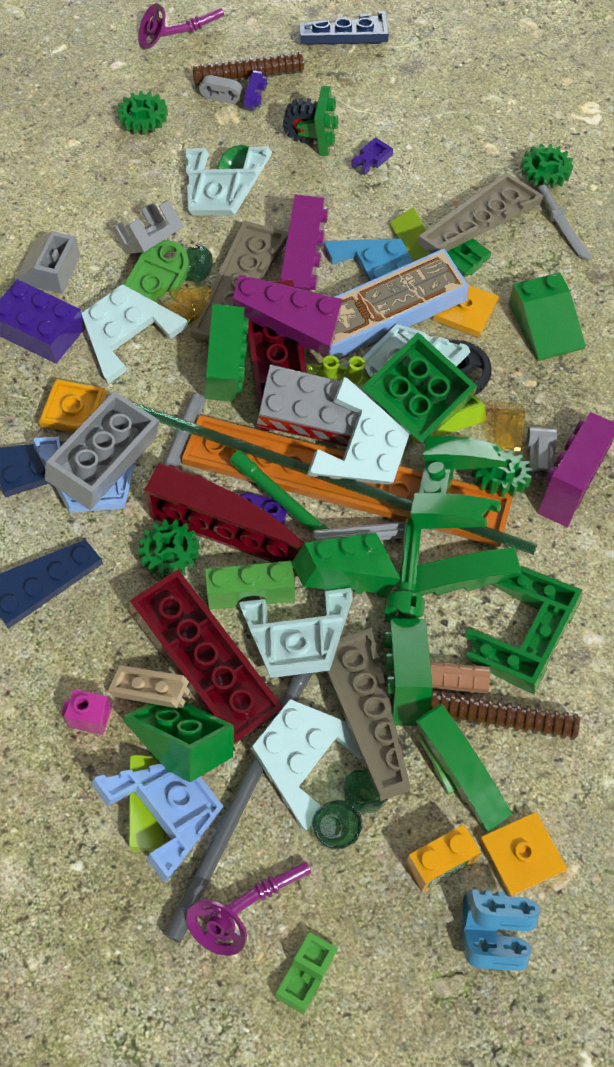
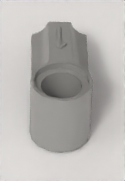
[526,427,557,481]

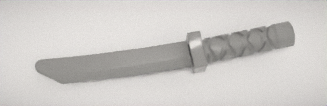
[538,185,591,261]

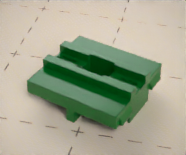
[447,239,492,277]

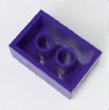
[0,279,85,364]

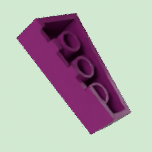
[280,194,329,292]
[232,275,342,357]
[537,412,614,528]

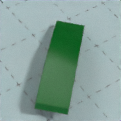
[399,547,523,596]
[416,704,512,832]

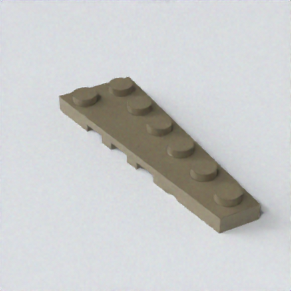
[417,172,544,253]
[190,221,288,342]
[325,628,410,801]

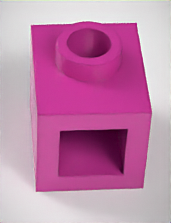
[62,689,112,735]

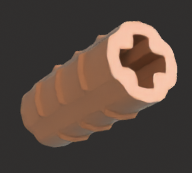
[430,661,490,694]

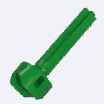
[385,518,425,623]

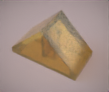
[157,285,212,325]
[494,402,526,451]

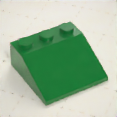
[361,332,477,444]

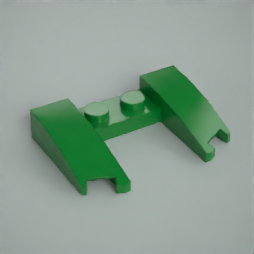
[411,436,507,529]
[466,566,583,695]

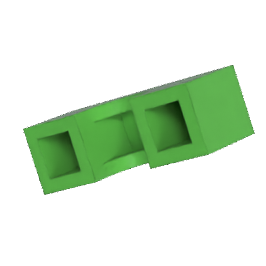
[205,561,295,610]

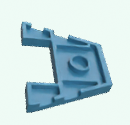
[324,238,413,282]

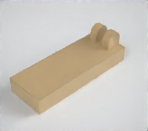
[108,665,190,708]

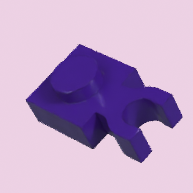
[351,137,393,176]

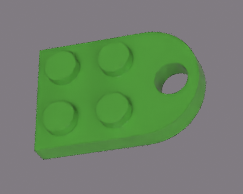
[124,240,190,309]

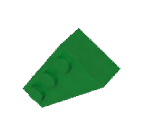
[292,532,401,598]
[384,619,433,726]

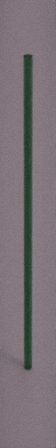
[131,401,537,555]

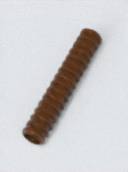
[192,52,304,86]
[430,691,580,740]

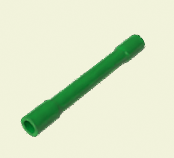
[229,450,330,533]

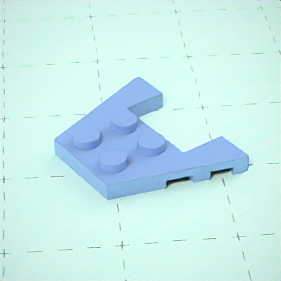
[34,437,135,513]
[91,764,223,883]

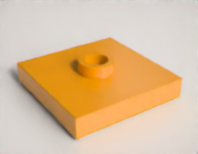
[433,285,499,338]
[39,379,107,433]
[480,812,568,897]

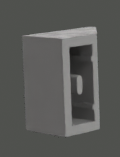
[15,231,80,294]

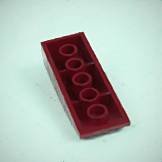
[247,280,307,431]
[144,463,305,571]
[129,569,283,744]

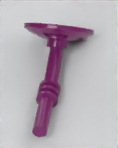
[139,3,224,49]
[186,862,311,956]

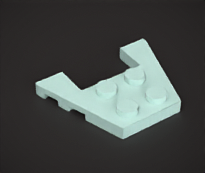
[186,146,272,216]
[82,284,188,384]
[363,324,470,378]
[307,377,409,485]
[240,588,353,678]
[250,699,362,831]

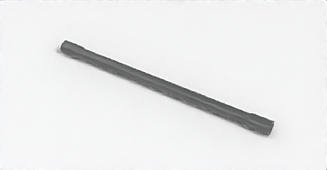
[163,673,313,943]

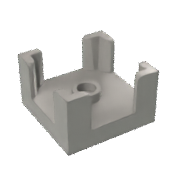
[112,200,184,254]

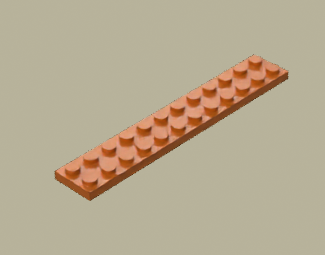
[182,415,513,547]

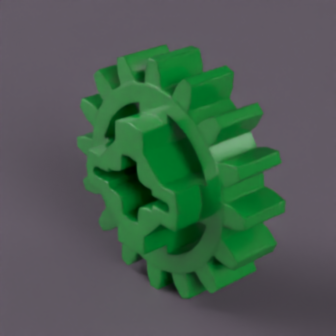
[117,91,168,135]
[521,144,574,189]
[471,448,533,498]
[137,520,200,579]

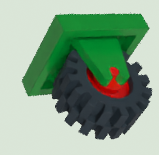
[282,86,339,156]

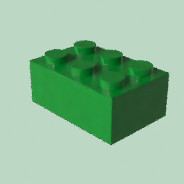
[204,304,249,402]

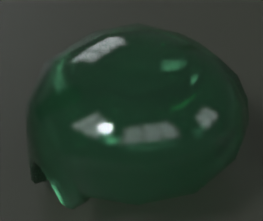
[185,244,213,283]
[341,768,388,813]
[311,800,363,850]

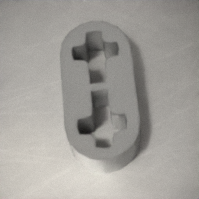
[199,75,244,104]

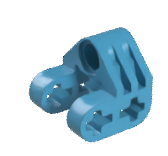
[462,890,540,971]

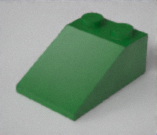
[509,272,586,361]
[124,702,234,782]

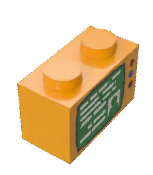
[406,824,481,892]

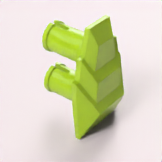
[307,355,370,386]

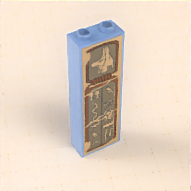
[330,249,469,359]

